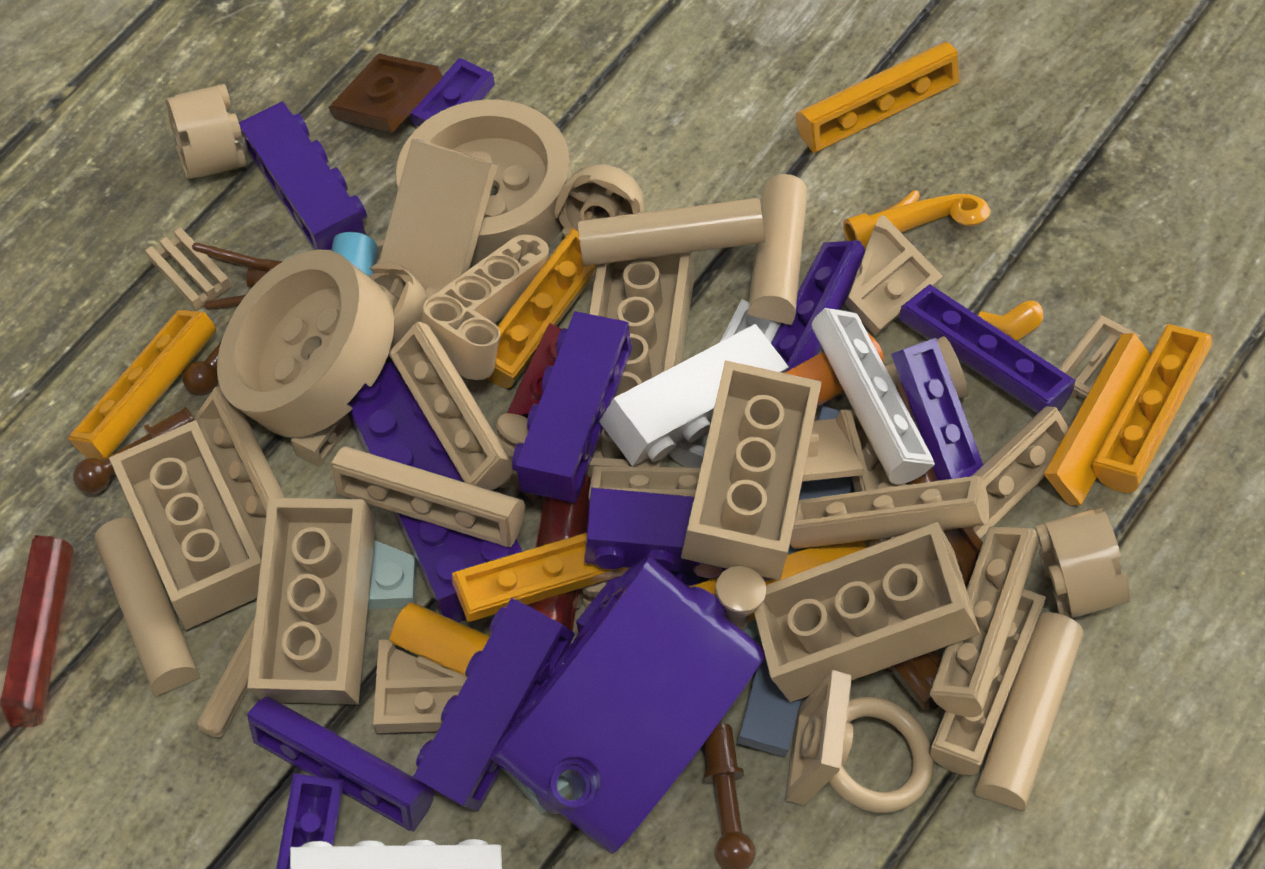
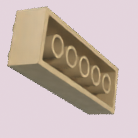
[580,252,695,495]

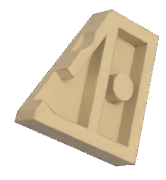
[373,639,467,733]

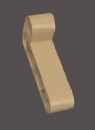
[421,234,549,380]

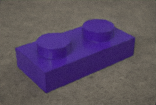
[410,57,495,127]

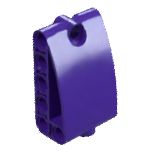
[490,555,765,854]

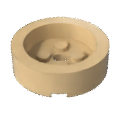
[396,99,572,267]
[217,250,394,438]

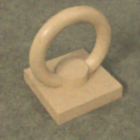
[785,670,934,813]

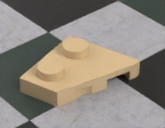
[845,215,943,336]

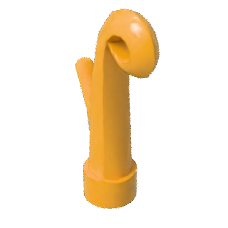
[843,190,991,249]

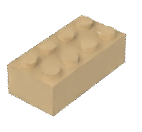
[681,360,822,580]
[109,420,261,630]
[247,498,376,705]
[754,522,980,702]

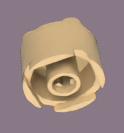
[166,84,246,180]
[1035,508,1130,618]

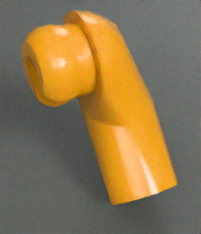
[979,300,1043,341]

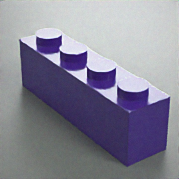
[239,101,368,250]
[512,311,632,503]
[584,487,784,582]
[413,598,575,811]

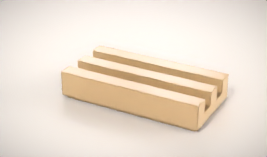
[145,227,232,311]
[1059,314,1141,402]

